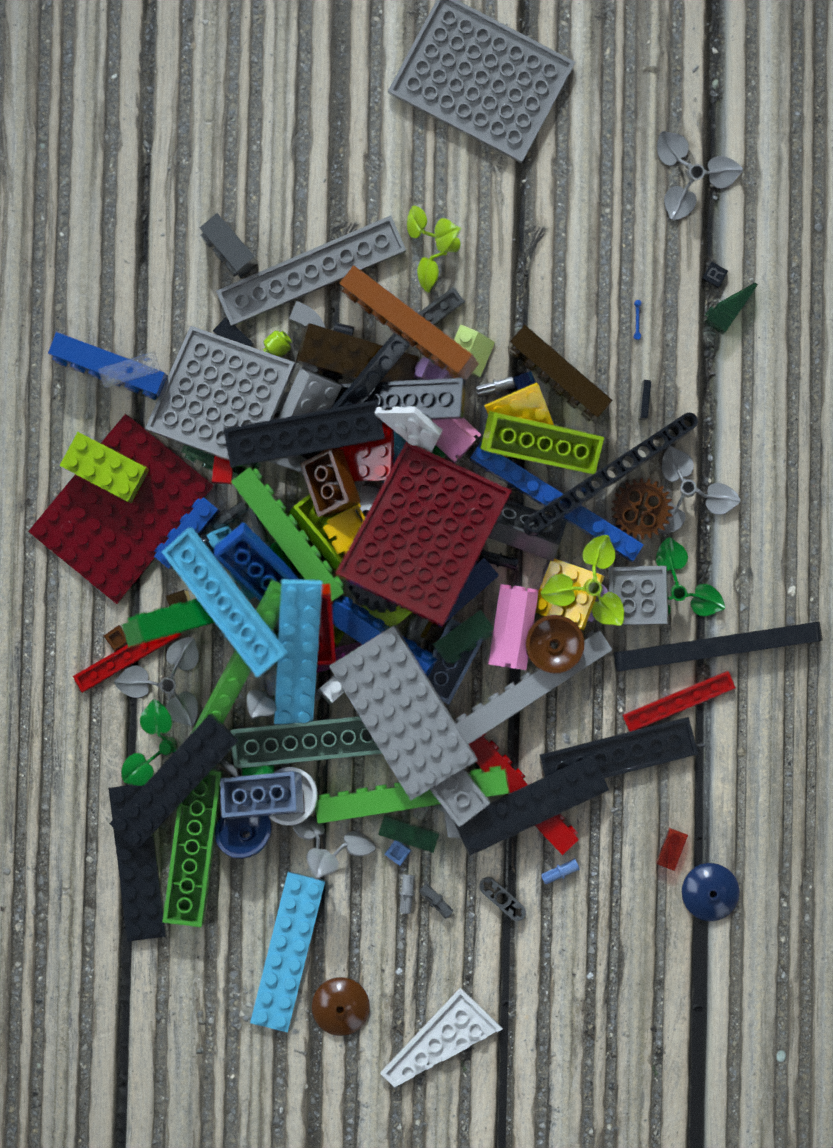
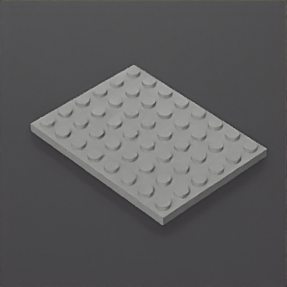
[388,0,575,163]

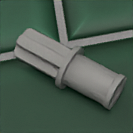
[476,376,515,396]
[399,874,415,914]

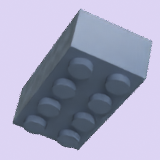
[427,618,485,705]
[220,771,303,819]

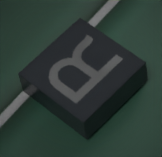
[702,262,728,288]

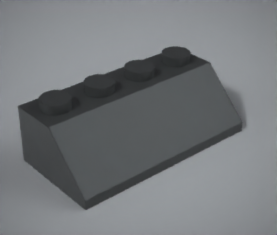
[488,500,567,561]

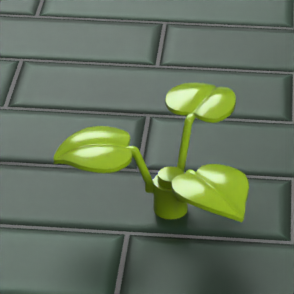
[407,206,461,293]
[541,535,624,626]

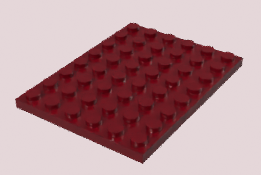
[28,414,214,604]
[336,441,512,627]

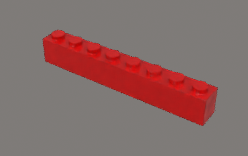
[468,733,579,855]

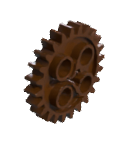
[611,477,674,540]

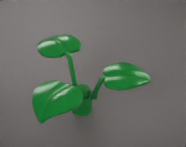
[656,537,725,616]
[121,699,177,786]

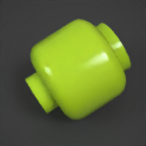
[263,330,292,357]

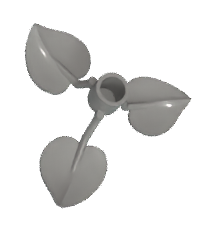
[657,131,743,220]
[653,446,740,534]
[114,637,199,726]
[247,666,321,718]
[293,816,376,880]

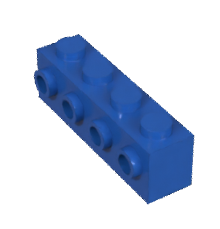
[154,497,220,569]

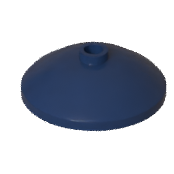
[215,815,272,859]
[681,863,740,921]

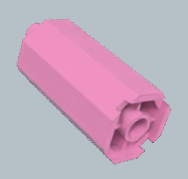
[432,417,481,464]
[488,584,538,670]

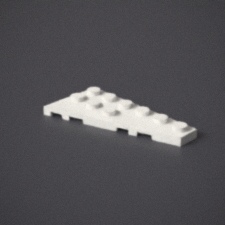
[381,987,503,1087]

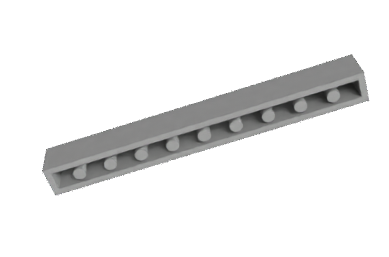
[455,630,612,744]

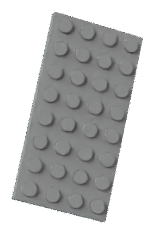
[329,625,478,800]

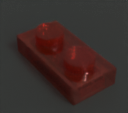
[656,827,688,871]

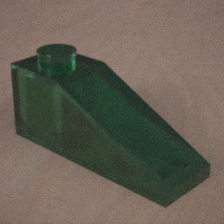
[704,283,758,335]

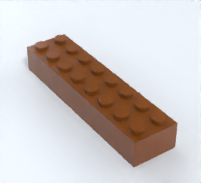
[339,265,479,380]

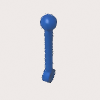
[633,300,642,340]

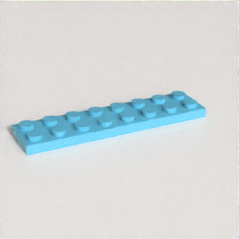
[162,527,288,677]
[274,580,322,724]
[250,871,325,1033]

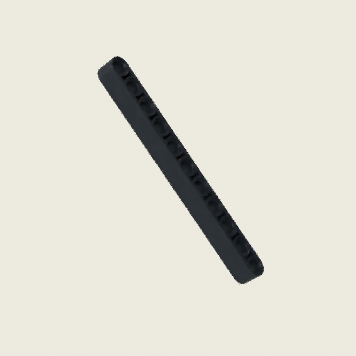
[523,412,698,536]
[613,621,823,672]

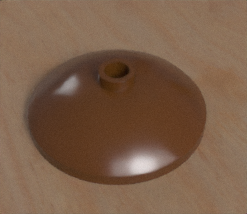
[526,615,584,674]
[312,977,370,1036]

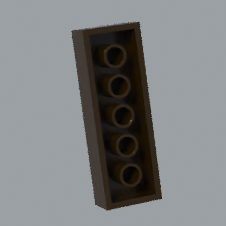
[295,323,419,382]
[508,325,613,422]

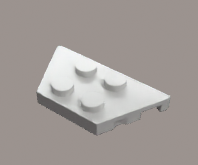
[375,407,442,452]

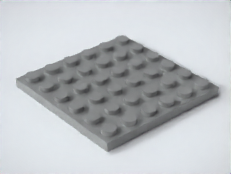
[145,326,296,468]

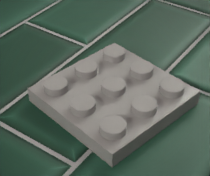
[609,566,668,625]

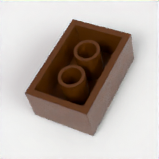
[300,449,361,518]

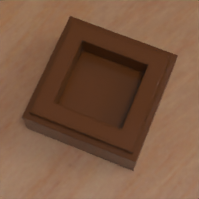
[104,625,127,651]

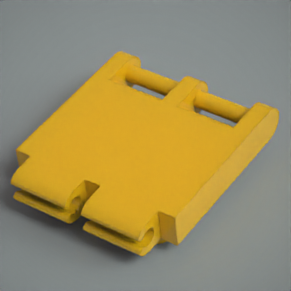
[323,504,365,555]

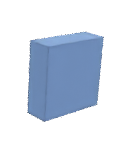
[385,839,411,866]

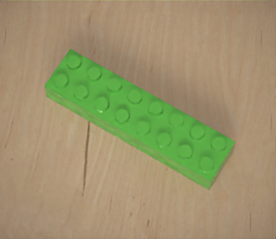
[231,467,344,602]
[163,769,224,927]

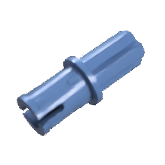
[541,858,580,884]

